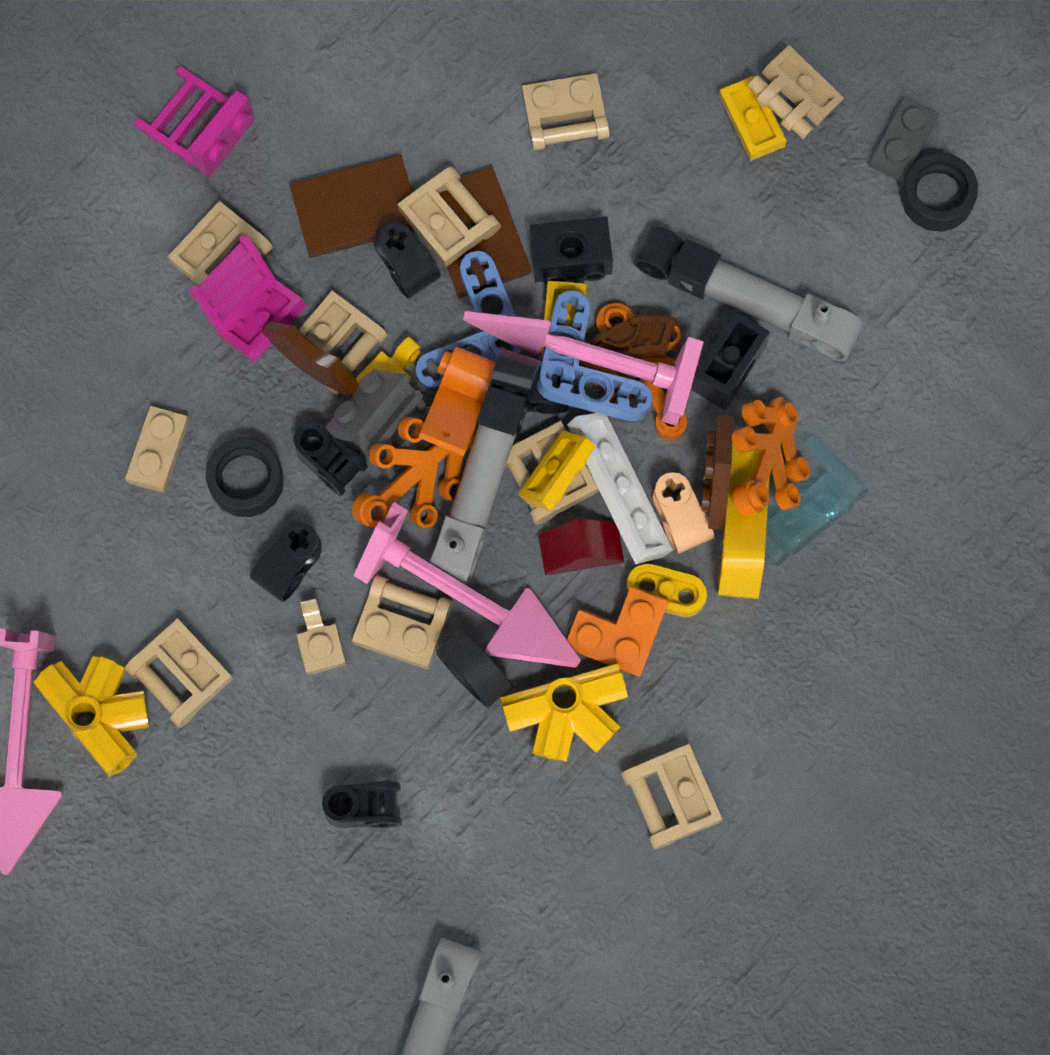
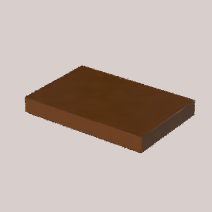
[289,155,415,259]
[439,167,532,299]

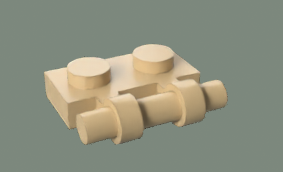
[747,45,844,139]

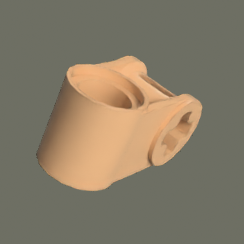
[652,472,714,554]

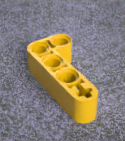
[718,443,769,599]

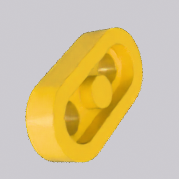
[627,564,707,617]

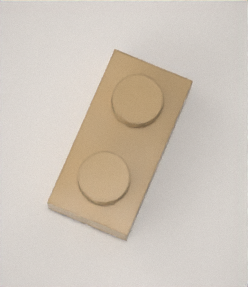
[125,406,190,493]

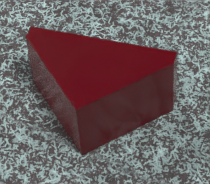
[538,519,624,576]

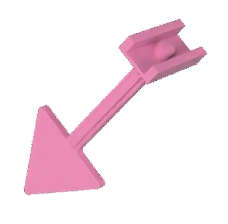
[463,311,704,426]
[353,502,580,668]
[0,628,63,875]

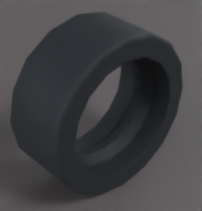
[901,153,978,232]
[205,437,284,517]
[436,630,511,708]

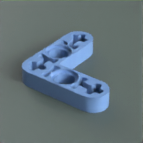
[415,251,522,390]
[537,290,652,421]

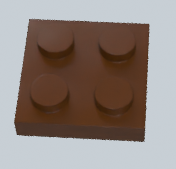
[701,415,733,530]

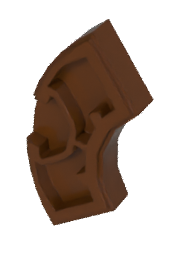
[579,315,677,376]
[262,321,359,396]

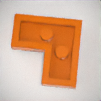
[567,586,670,677]

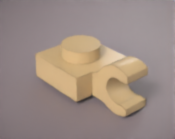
[296,598,346,675]

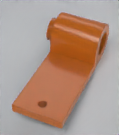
[418,346,496,456]

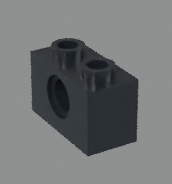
[529,217,613,285]
[692,312,770,410]

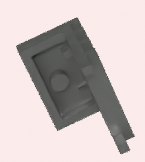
[325,369,434,497]

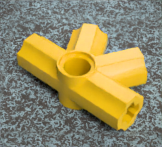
[33,656,149,777]
[500,663,628,762]

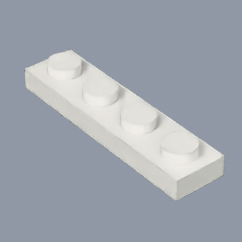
[567,413,673,564]

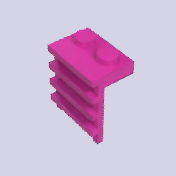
[134,66,255,178]
[189,234,307,363]

